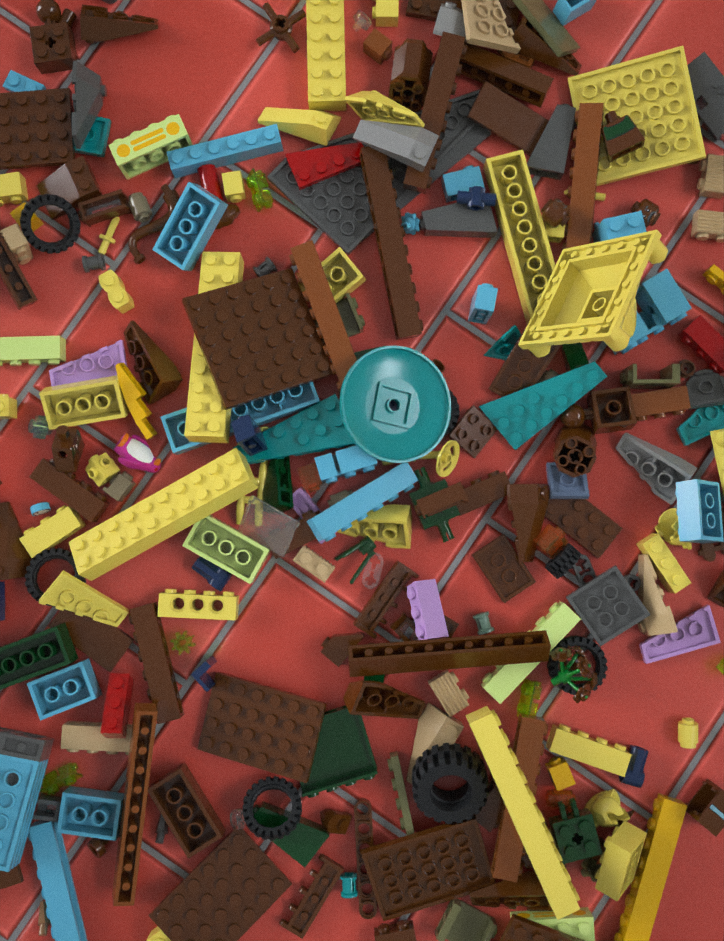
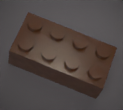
[148,763,226,859]

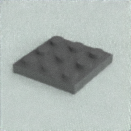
[566,565,650,646]

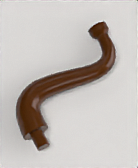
[128,184,180,264]

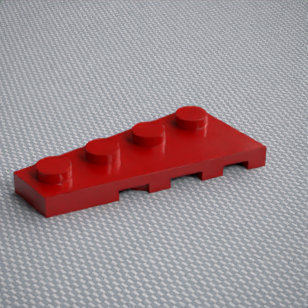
[285,142,364,190]

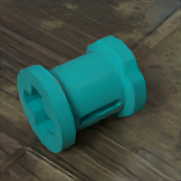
[340,872,358,898]

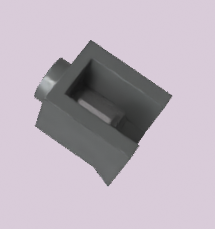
[33,793,62,822]

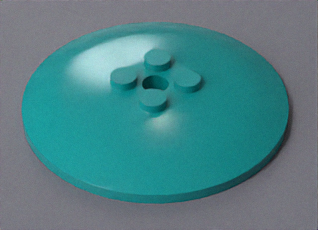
[340,345,451,463]

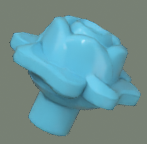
[401,212,420,235]

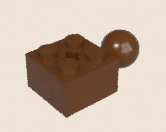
[29,0,77,74]
[560,386,637,435]

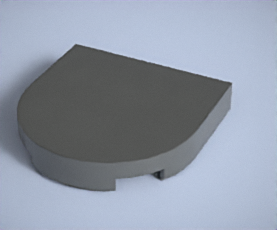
[686,369,724,409]

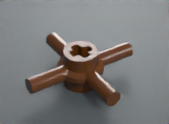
[256,2,306,53]

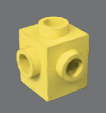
[85,452,120,487]

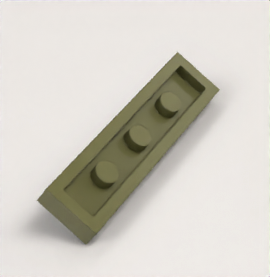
[387,751,414,835]

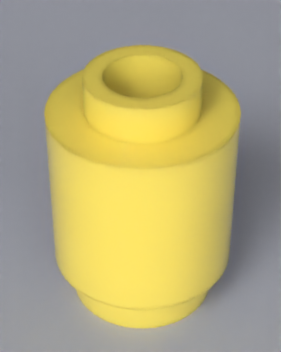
[678,717,698,749]

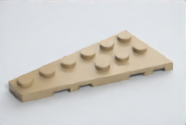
[461,0,521,54]

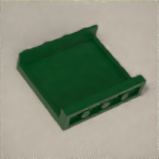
[299,705,378,798]

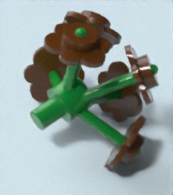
[549,646,598,703]

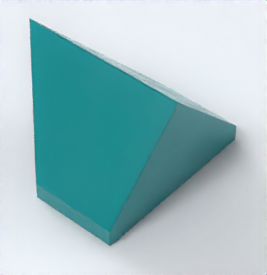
[483,325,521,360]

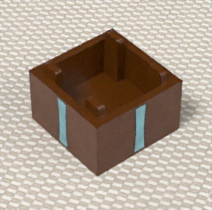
[686,779,724,836]

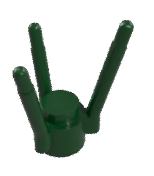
[335,536,377,584]

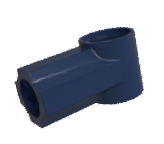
[192,556,233,591]
[619,745,649,788]

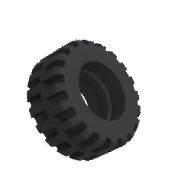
[412,743,489,824]

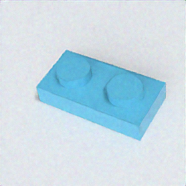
[3,70,46,92]

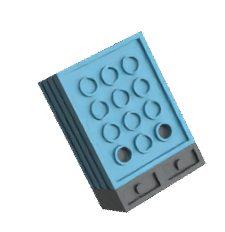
[0,727,54,872]

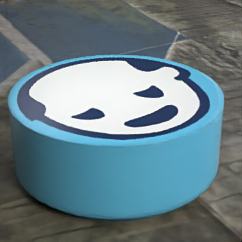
[30,502,51,516]

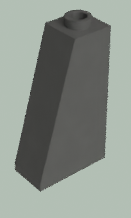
[527,104,576,180]
[419,203,497,238]

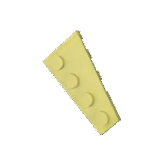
[39,570,129,627]

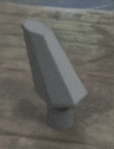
[155,814,168,844]

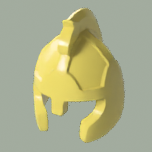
[655,508,692,550]
[584,789,630,828]

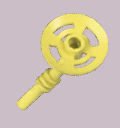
[382,440,460,477]

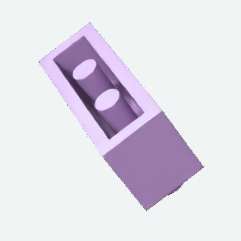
[407,579,449,640]

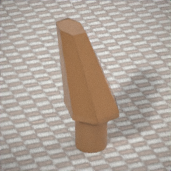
[38,901,51,936]

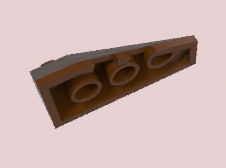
[80,4,158,44]
[512,16,582,76]
[124,321,183,404]
[507,484,549,562]
[0,502,34,580]
[343,680,426,719]
[470,870,553,911]

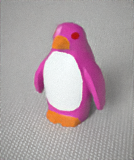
[113,433,161,473]

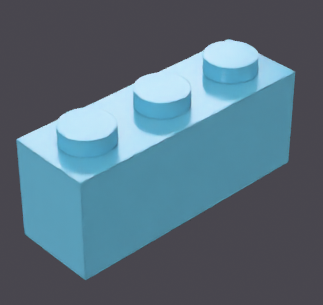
[468,283,498,324]

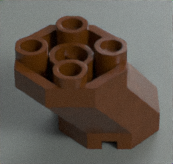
[389,39,433,112]
[553,424,597,478]

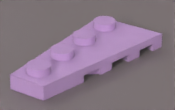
[49,340,127,386]
[639,605,721,664]

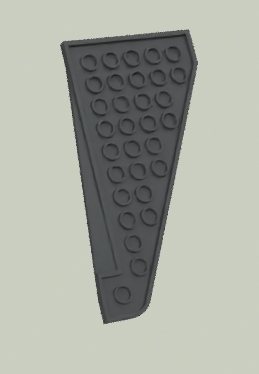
[267,90,493,256]

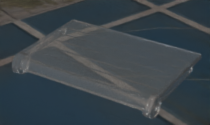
[238,495,300,557]

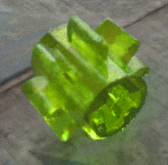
[170,630,196,655]

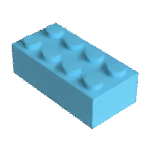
[152,182,228,271]

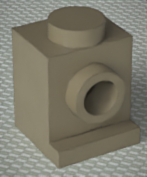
[102,471,136,502]

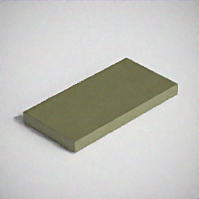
[512,0,580,57]

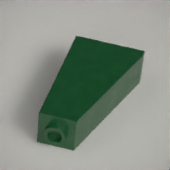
[253,801,330,868]

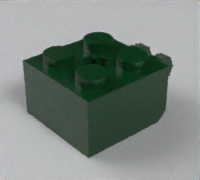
[549,798,602,864]

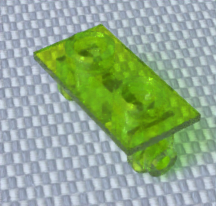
[247,168,273,212]
[516,678,542,717]
[40,762,83,795]

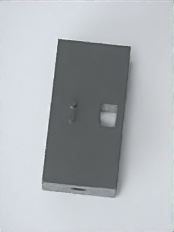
[687,51,724,142]

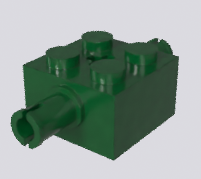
[408,467,460,543]

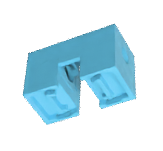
[612,269,692,355]

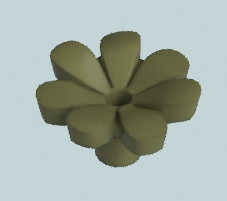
[581,857,601,882]

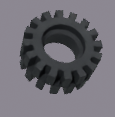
[545,543,581,579]

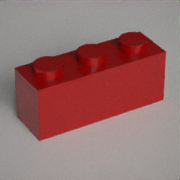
[678,315,724,374]
[100,673,134,739]

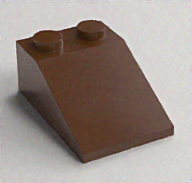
[37,156,103,220]

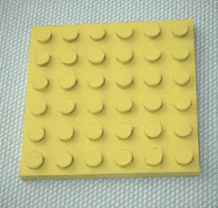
[567,46,706,186]

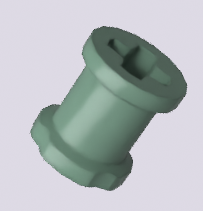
[472,611,494,635]

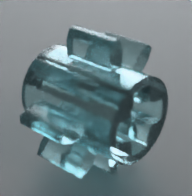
[28,415,52,439]

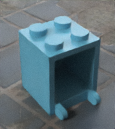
[592,211,647,243]

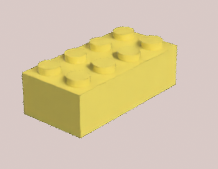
[39,375,130,430]

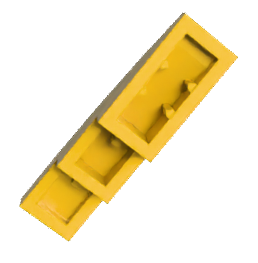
[115,363,158,440]

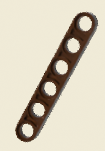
[354,798,377,919]

